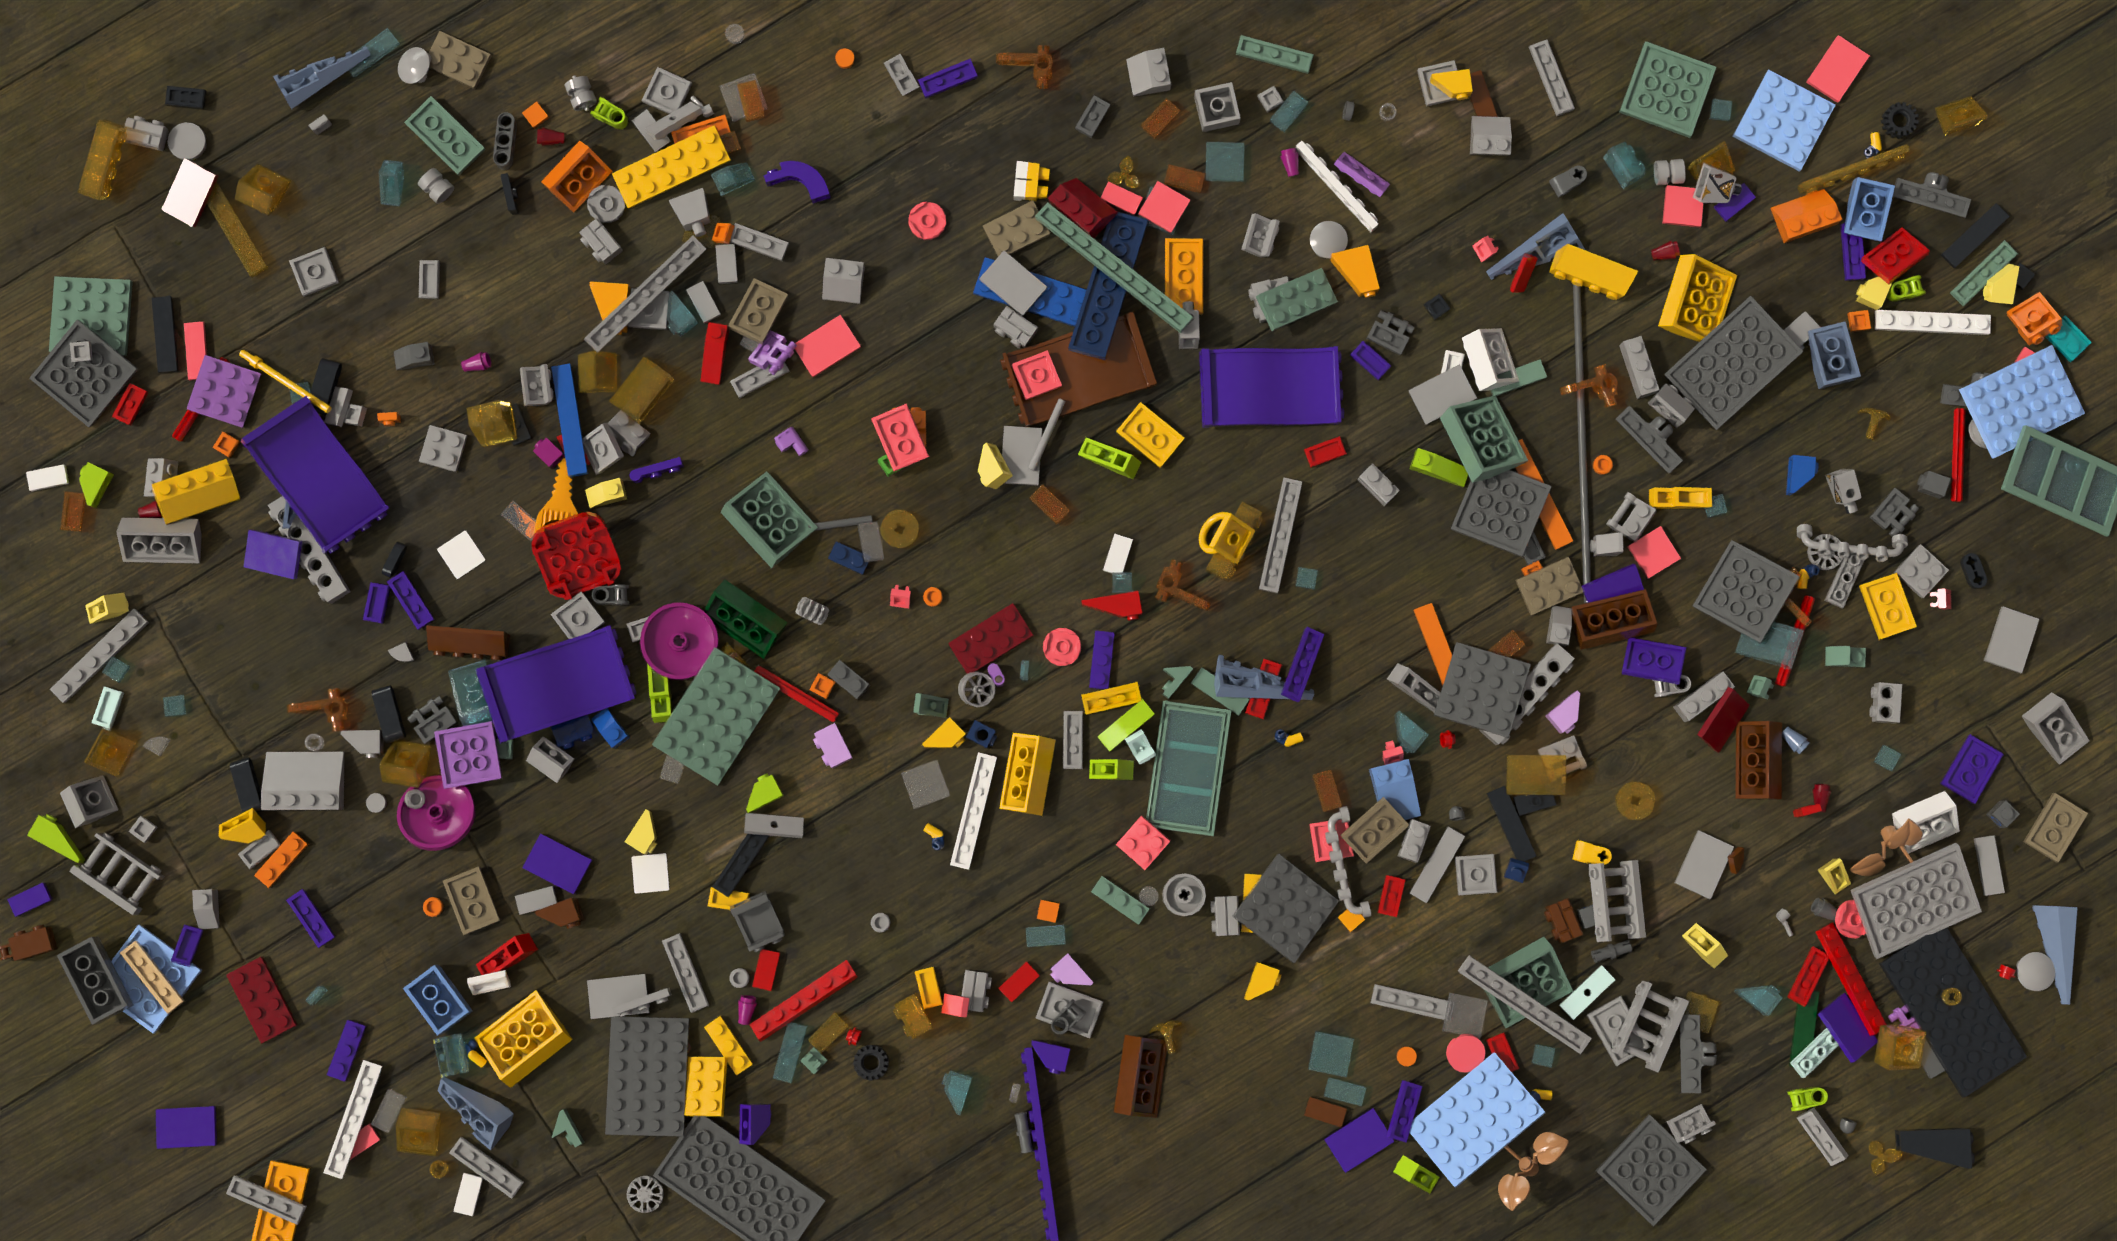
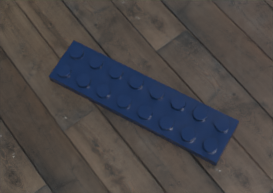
[1068,212,1148,360]

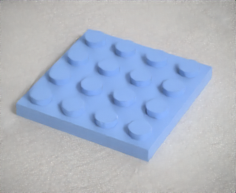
[1733,70,1835,172]
[111,925,202,1034]

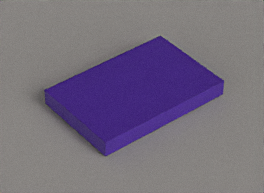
[244,529,302,579]
[1581,563,1644,603]
[1622,638,1686,685]
[1940,734,2004,804]
[522,834,592,894]
[1818,993,1879,1063]
[156,1106,217,1149]
[1324,1108,1394,1173]

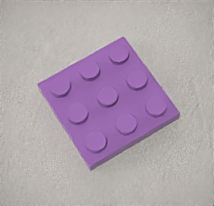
[187,355,261,428]
[434,721,502,789]

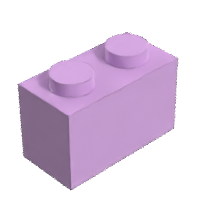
[813,723,853,769]

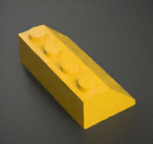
[1549,244,1638,300]
[152,459,240,525]
[999,733,1056,816]

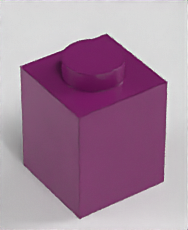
[533,438,565,469]

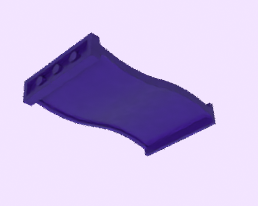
[1199,346,1344,428]
[241,396,389,554]
[475,626,636,744]

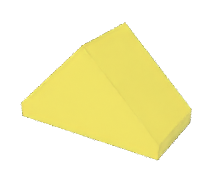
[1818,858,1851,895]

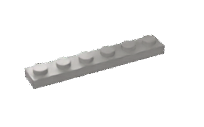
[1259,478,1302,594]
[50,609,149,703]

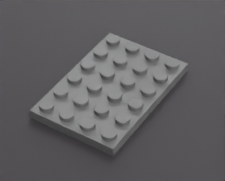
[1851,843,1982,959]

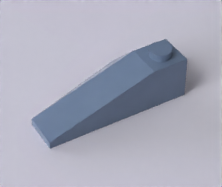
[438,1077,514,1150]

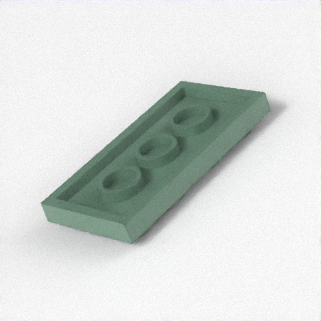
[404,96,486,176]
[1256,268,1338,331]

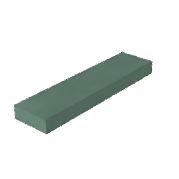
[1236,35,1314,74]
[1950,240,2018,306]

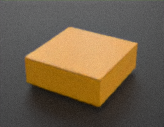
[1338,910,1365,932]

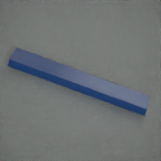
[551,363,588,477]

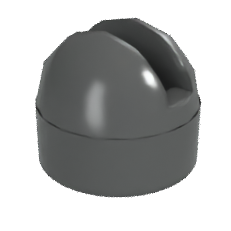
[1449,806,1465,821]
[1840,1118,1857,1134]

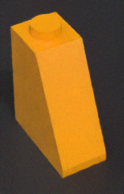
[1330,245,1380,298]
[590,282,630,335]

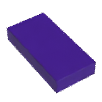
[1714,183,1756,222]
[1350,341,1391,380]
[363,582,390,624]
[7,883,52,917]
[171,924,203,967]

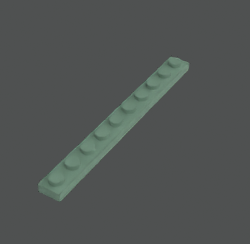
[1035,202,1193,333]

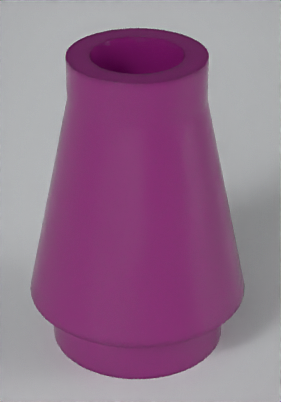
[1280,148,1299,177]
[461,352,491,372]
[738,995,757,1025]

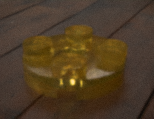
[880,510,919,548]
[1615,782,1655,820]

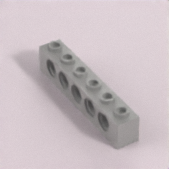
[268,497,351,604]
[1479,643,1575,745]

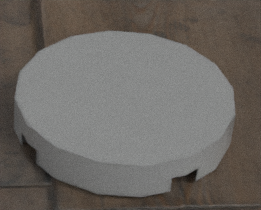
[168,122,207,160]
[587,185,625,223]

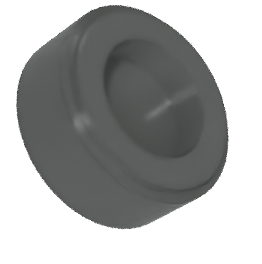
[1342,101,1355,121]

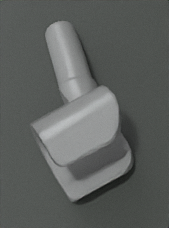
[691,96,714,117]
[1776,909,1793,937]

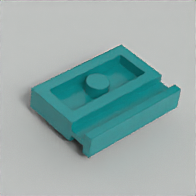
[2045,315,2092,362]

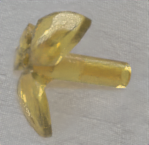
[1107,156,1140,188]
[1858,408,1891,440]
[1149,1020,1182,1054]
[1869,1141,1902,1175]

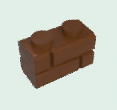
[1544,898,1583,943]

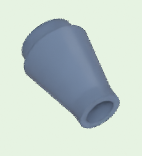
[1782,727,1810,754]

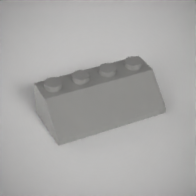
[116,518,202,563]

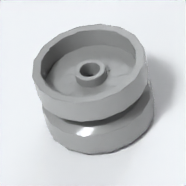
[1162,873,1206,916]

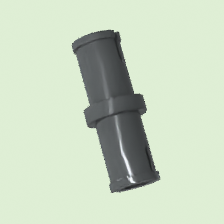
[1591,940,1632,963]
[1014,1112,1034,1153]

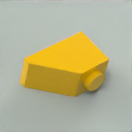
[1430,69,1473,100]
[922,717,966,748]
[219,808,266,844]
[1244,962,1281,1000]

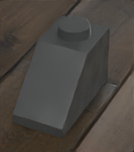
[394,342,435,370]

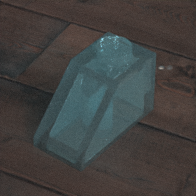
[379,160,404,206]
[711,162,755,196]
[667,291,698,337]
[1394,710,1429,753]
[1734,985,1783,1016]
[942,1070,972,1115]

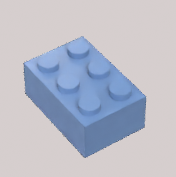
[403,965,473,1036]

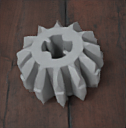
[796,597,829,625]

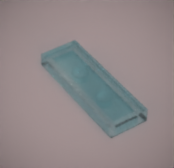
[349,28,400,78]
[773,1022,807,1083]

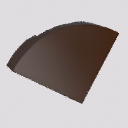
[1728,847,1744,874]

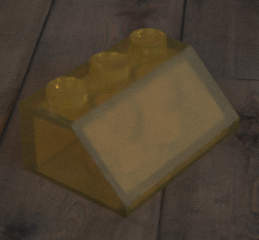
[609,357,674,425]
[1506,755,1566,795]

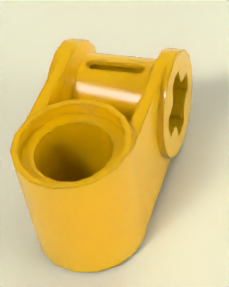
[1572,841,1612,865]

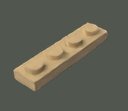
[120,941,185,1014]

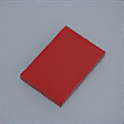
[1861,227,1930,285]

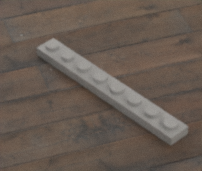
[584,236,706,353]
[1458,955,1592,1054]

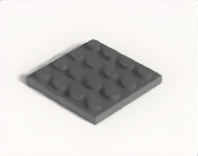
[29,319,138,428]
[1451,470,1552,558]
[1693,540,1800,644]
[1434,642,1531,738]
[1233,854,1339,963]
[1596,1114,1707,1226]

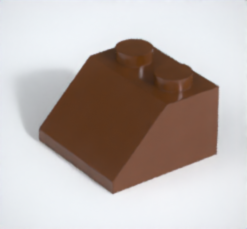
[534,898,585,929]

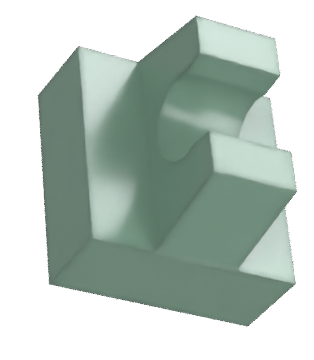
[1747,675,1774,699]
[801,1047,828,1074]

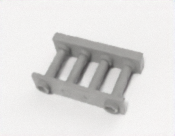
[69,832,165,915]
[1589,860,1646,942]
[1611,981,1689,1072]

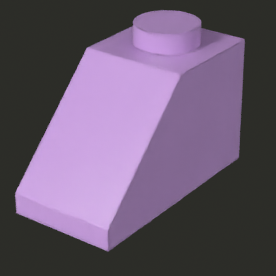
[1546,690,1580,734]
[1050,953,1093,985]

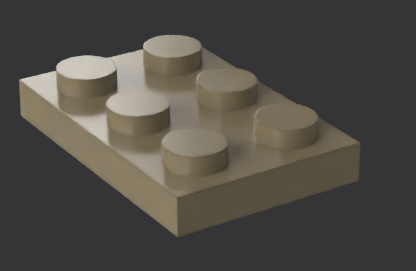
[428,31,492,89]
[982,200,1050,256]
[728,278,788,345]
[1515,557,1583,615]
[2023,793,2088,863]
[1340,797,1409,863]
[443,867,501,935]

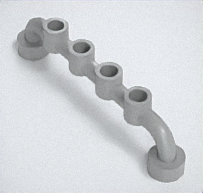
[1797,524,1908,562]
[1325,806,1371,918]

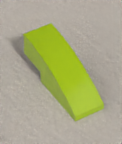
[647,664,673,723]
[1098,699,1155,752]

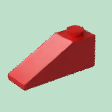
[701,322,730,385]
[1081,591,1142,621]
[476,933,538,975]

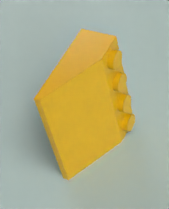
[1658,254,1737,342]
[474,990,573,1088]

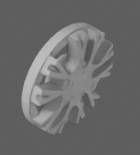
[1807,534,1843,570]
[627,1176,664,1213]

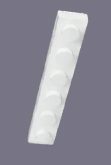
[1296,141,1378,233]
[1875,310,1991,335]
[950,752,997,870]
[323,1060,383,1179]

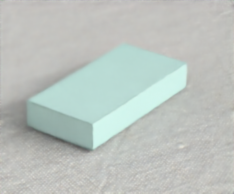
[92,687,124,729]

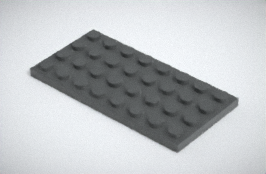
[653,1116,826,1241]

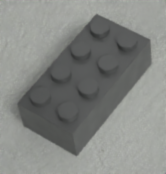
[57,937,134,1025]

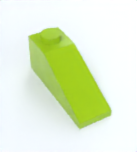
[1078,438,1141,479]
[1410,448,1468,487]
[27,814,85,863]

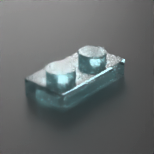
[1270,91,1308,132]

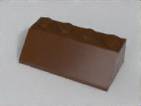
[1571,589,1657,650]
[426,625,510,661]
[1735,721,1782,800]
[1114,1035,1168,1118]

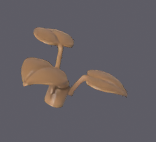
[1850,818,1923,876]
[1498,1132,1569,1211]

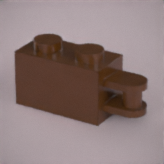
[0,924,57,961]

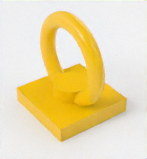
[1199,512,1255,564]

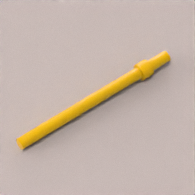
[239,350,332,413]

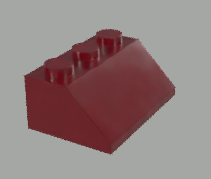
[1048,178,1118,239]

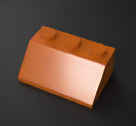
[541,141,612,212]
[1770,189,1842,243]

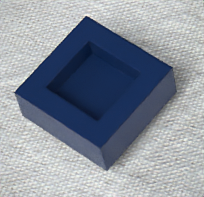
[1504,858,1529,883]

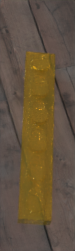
[1797,144,1910,194]
[207,181,268,278]

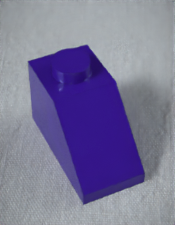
[1031,1040,1070,1074]
[739,1104,771,1145]

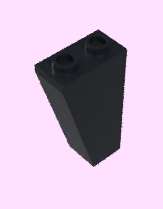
[1895,1128,1975,1169]

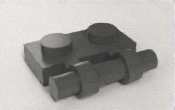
[1366,310,1415,355]
[1869,488,1919,537]
[407,696,458,744]

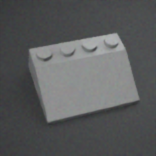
[261,752,344,810]

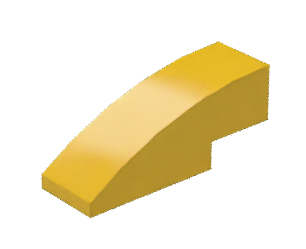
[1649,487,1712,509]

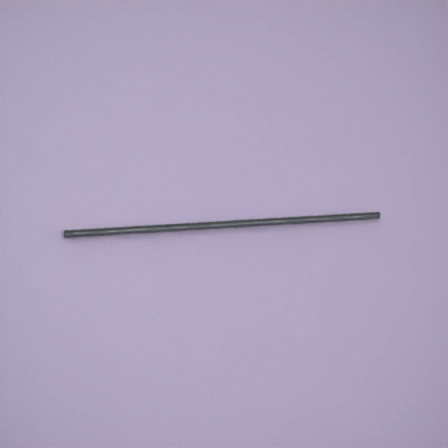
[1573,285,1591,603]

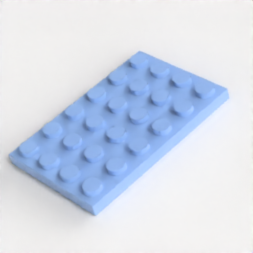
[1959,345,2085,459]
[1410,1052,1545,1188]

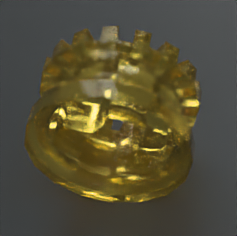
[1941,988,1962,1005]
[429,1160,449,1178]

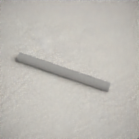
[1028,399,1065,471]

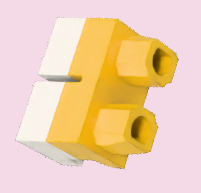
[1014,161,1050,201]

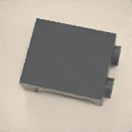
[730,891,785,952]

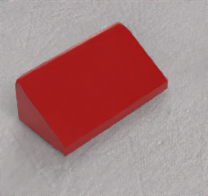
[1510,253,1538,293]

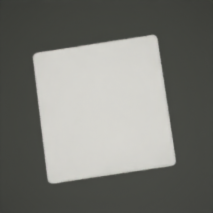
[437,531,485,579]
[632,853,669,893]

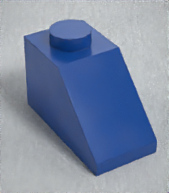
[1786,455,1818,496]
[591,708,630,749]

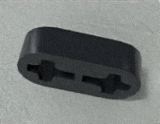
[382,541,407,578]
[1960,553,1987,589]

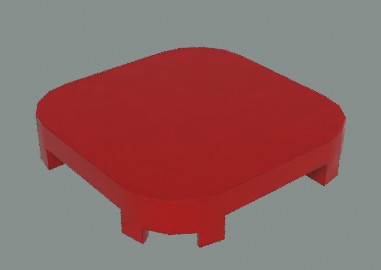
[532,512,621,600]

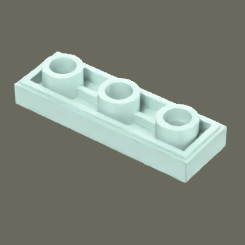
[1559,965,1615,1020]
[1790,1028,1839,1078]

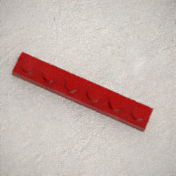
[1815,922,1888,1036]
[749,960,858,1042]

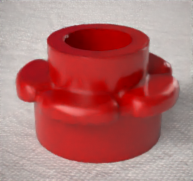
[1440,730,1456,749]
[1997,964,2016,980]
[846,1027,862,1046]

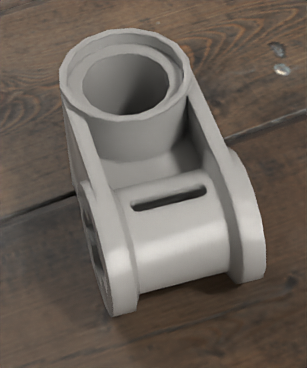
[1652,675,1691,697]

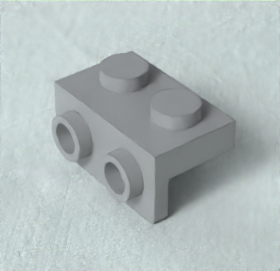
[1241,213,1280,257]
[520,364,553,406]
[608,410,650,456]
[144,458,178,498]
[1666,1104,1716,1144]

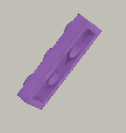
[1334,152,1390,197]

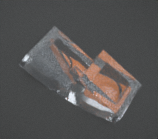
[500,500,536,541]

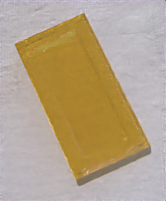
[808,1012,849,1054]

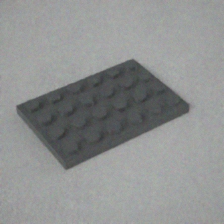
[1664,296,1803,430]
[605,1017,690,1137]

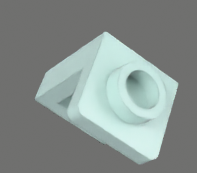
[1125,729,1156,764]

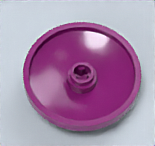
[640,603,718,680]
[397,775,475,851]

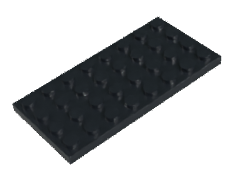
[1879,928,2027,1097]

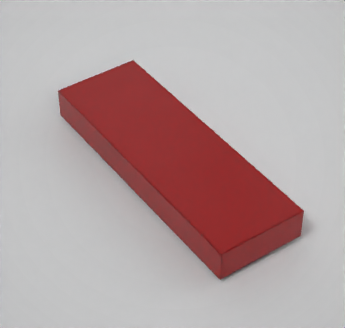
[1245,659,1282,719]
[1787,946,1829,1007]

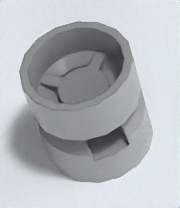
[1654,159,1685,186]
[418,168,454,204]

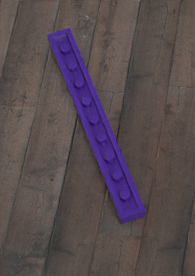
[1021,1047,1059,1241]

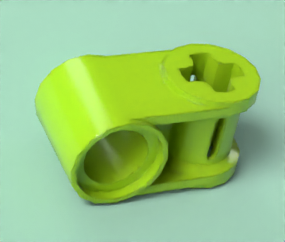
[590,97,628,129]
[1887,275,1926,302]
[1787,1087,1828,1111]

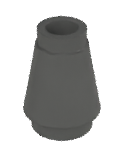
[1811,898,1838,921]

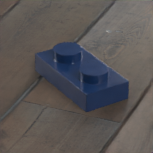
[828,542,871,575]

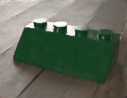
[704,580,788,659]

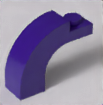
[764,161,830,204]

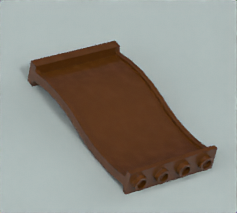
[1000,312,1157,427]

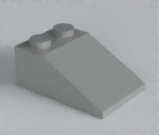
[2022,692,2089,765]

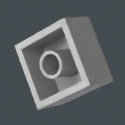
[1194,82,1241,132]

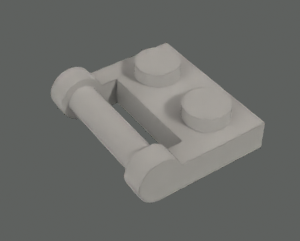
[1606,492,1657,543]
[1538,736,1587,782]

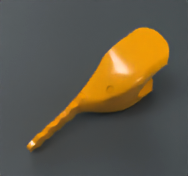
[533,458,578,535]

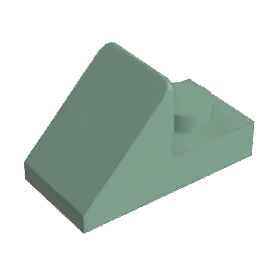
[1825,646,1866,668]
[1162,666,1193,699]
[913,693,949,718]
[552,1108,584,1147]

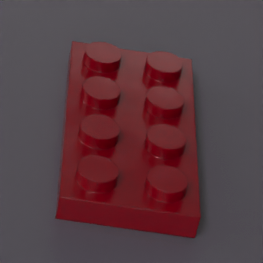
[948,603,1033,674]
[226,956,297,1044]

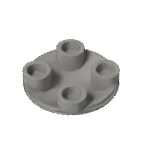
[398,47,432,84]
[1310,221,1348,258]
[2016,952,2056,991]

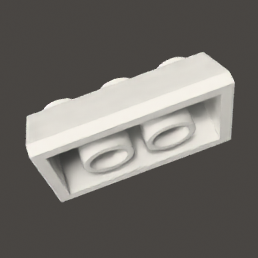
[1462,328,1519,391]
[1892,791,1960,854]

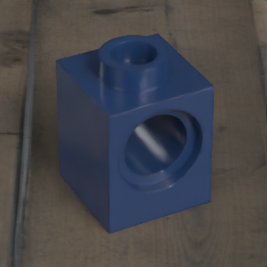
[966,720,997,749]

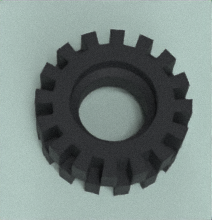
[1881,102,1919,139]
[853,1045,889,1081]

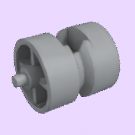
[564,75,597,111]

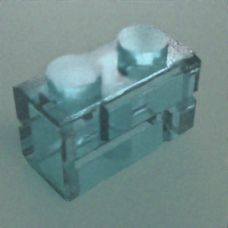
[433,1033,469,1078]

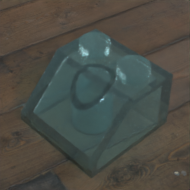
[1603,142,1646,189]

